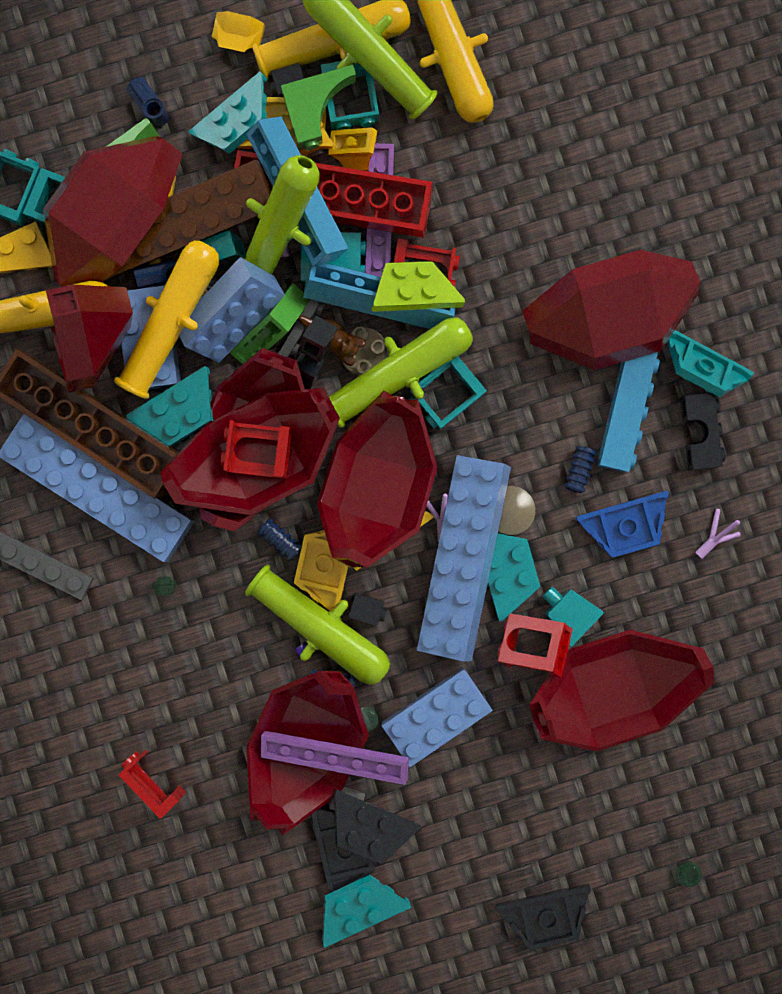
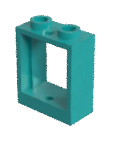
[321,61,379,130]
[0,149,41,227]
[23,168,65,225]
[409,356,487,430]

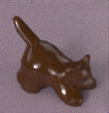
[298,315,366,366]

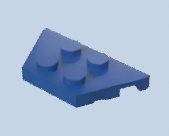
[576,491,669,558]

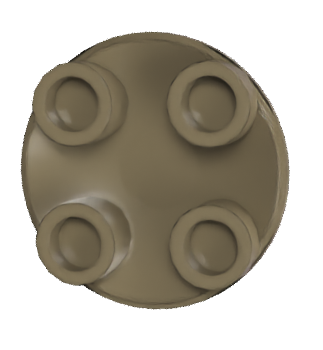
[342,327,387,376]
[498,486,535,535]

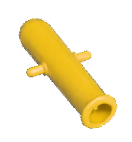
[252,0,410,80]
[417,0,494,123]
[114,240,219,399]
[0,281,107,334]

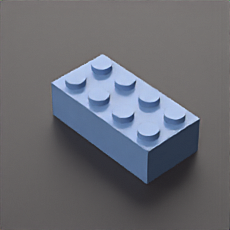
[179,257,285,363]
[121,286,181,391]
[382,667,493,767]

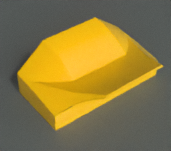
[212,11,265,52]
[328,128,377,171]

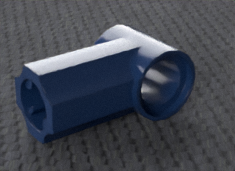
[126,76,169,127]
[133,258,177,289]

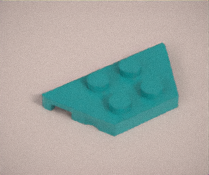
[189,72,267,154]
[667,330,754,397]
[126,366,213,446]
[488,534,541,622]
[322,875,411,948]

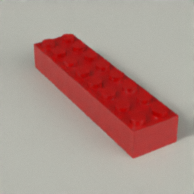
[234,150,433,238]

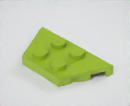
[371,261,465,312]

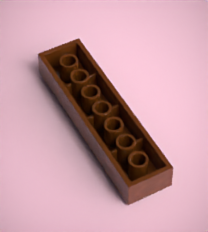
[103,160,272,282]
[0,349,179,499]

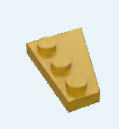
[0,221,52,274]

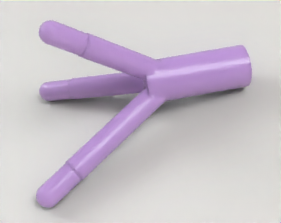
[427,494,448,542]
[695,509,741,559]

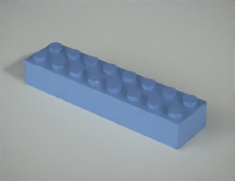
[0,414,195,562]
[417,455,511,661]

